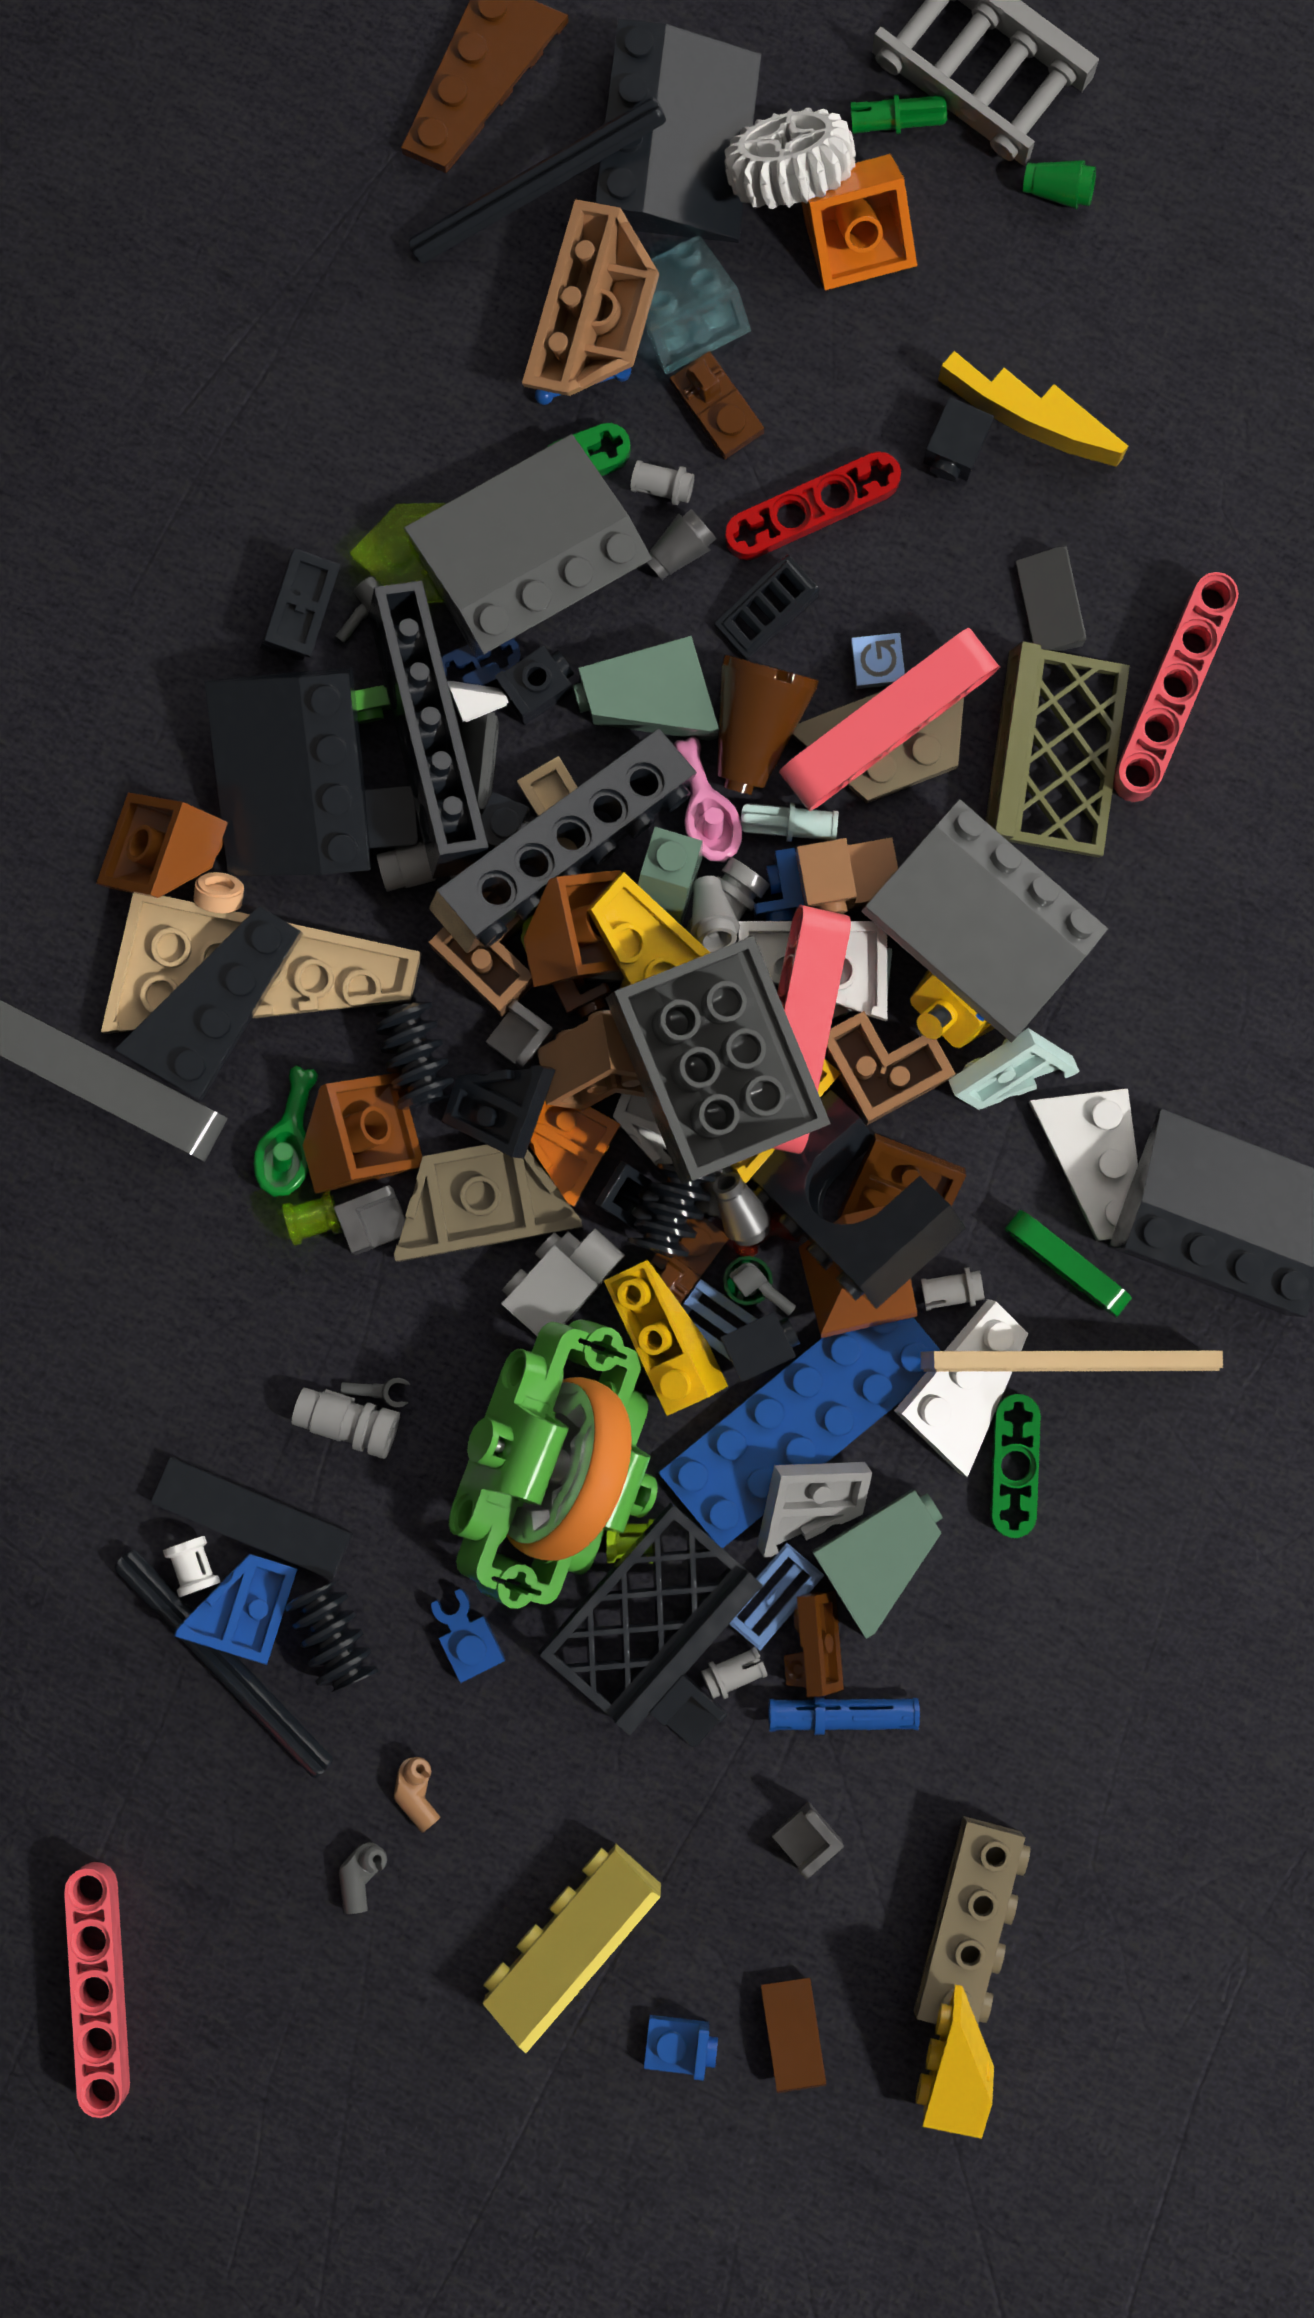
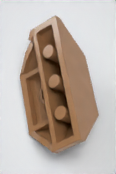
[522,199,660,396]

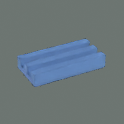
[682,1279,758,1361]
[729,1542,824,1650]

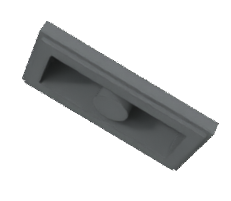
[1015,546,1086,652]
[460,712,499,817]

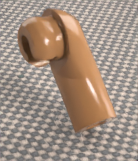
[394,1757,441,1833]

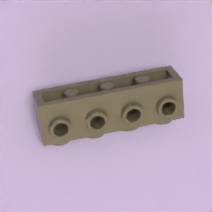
[913,1816,1031,2024]

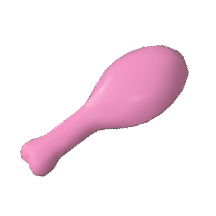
[674,736,742,863]

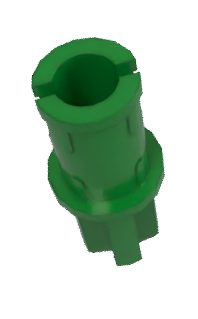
[851,94,947,134]

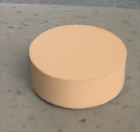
[194,872,244,913]

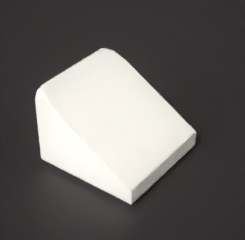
[447,681,509,722]

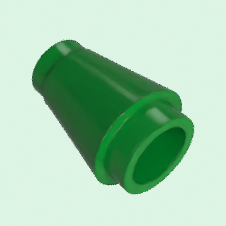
[1023,160,1096,209]

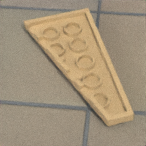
[101,893,422,1034]

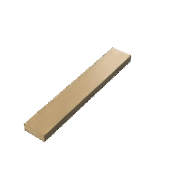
[921,1351,1223,1372]

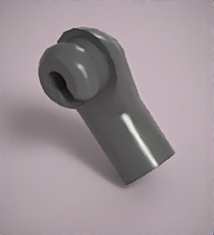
[339,1843,387,1914]

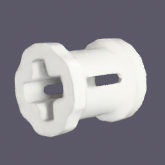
[163,1536,221,1597]

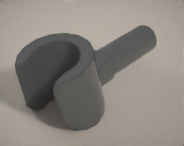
[335,577,381,643]
[729,1262,796,1315]
[341,1378,410,1407]

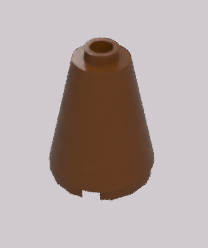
[717,654,819,795]

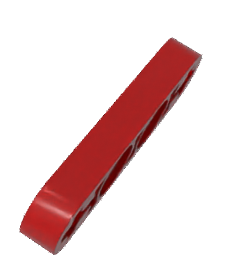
[725,452,901,560]

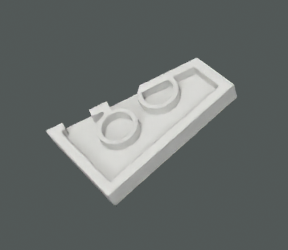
[738,921,887,1022]
[1029,1088,1138,1241]
[894,1299,1028,1477]

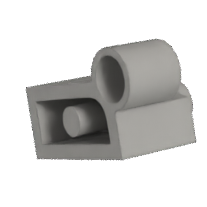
[502,1229,625,1336]

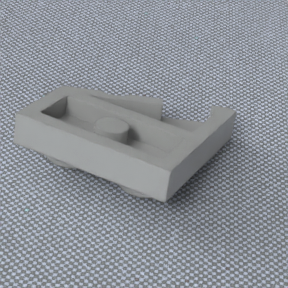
[757,1462,872,1557]

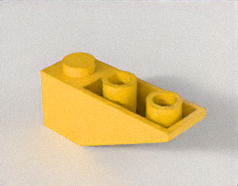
[604,1260,728,1416]
[916,1984,994,2139]

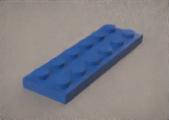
[658,1317,941,1548]

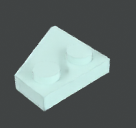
[948,1028,1080,1110]

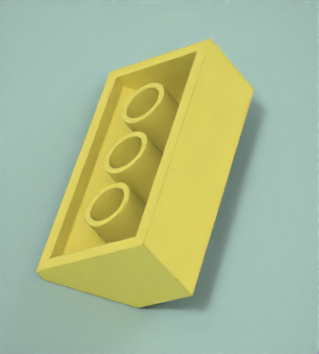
[483,1844,661,2053]

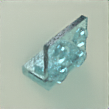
[645,236,751,374]

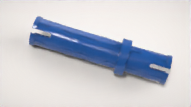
[768,1696,920,1735]

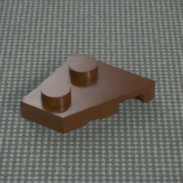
[837,1133,966,1219]

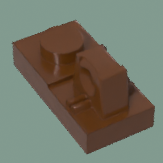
[670,351,765,460]
[650,1217,729,1304]
[784,1591,844,1697]

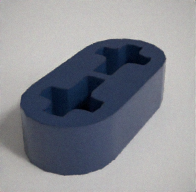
[441,638,521,699]

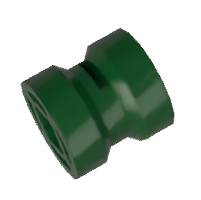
[723,1256,773,1307]

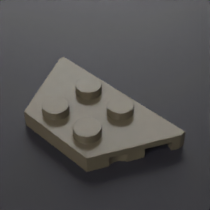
[791,692,964,804]
[394,1144,583,1262]

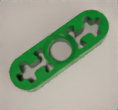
[1004,1210,1132,1318]
[990,1394,1041,1538]

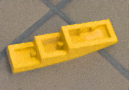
[938,351,1128,467]

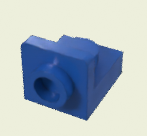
[753,848,804,921]
[644,2015,718,2081]

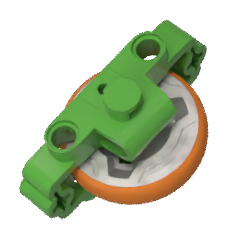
[449,1319,657,1609]

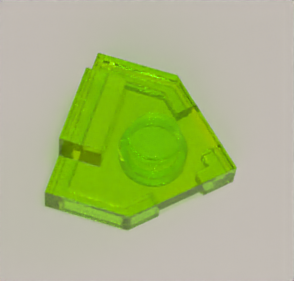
[350,503,445,603]

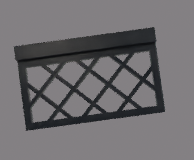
[538,1502,763,1735]

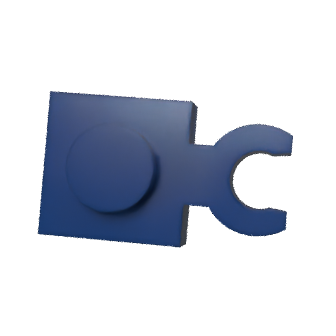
[431,1588,506,1683]

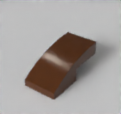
[761,1978,827,2093]

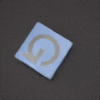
[851,633,905,689]

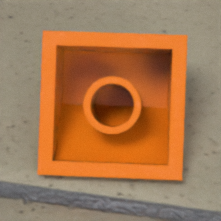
[801,154,917,290]

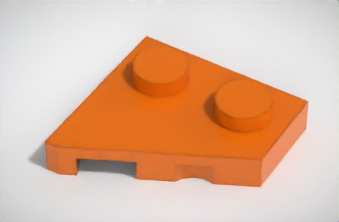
[529,1100,621,1207]

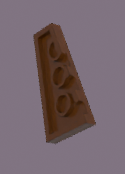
[401,0,569,173]

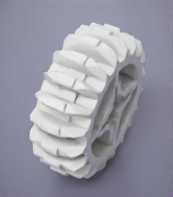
[725,108,856,209]

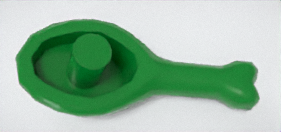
[253,1065,318,1197]

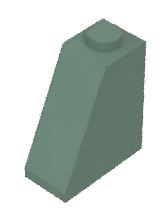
[572,636,719,741]
[638,827,703,926]
[812,1489,943,1639]

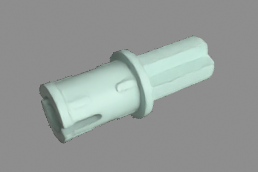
[741,802,839,842]

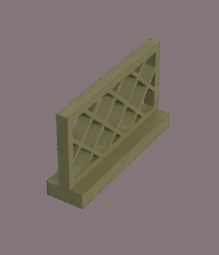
[986,641,1130,858]

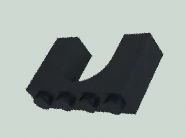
[750,1090,966,1309]

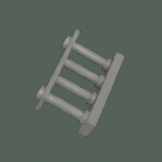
[872,0,1099,166]

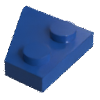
[174,1554,297,1665]

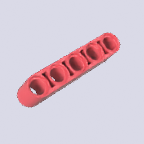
[1113,572,1239,802]
[779,628,1000,811]
[772,904,851,1154]
[64,1862,130,2118]

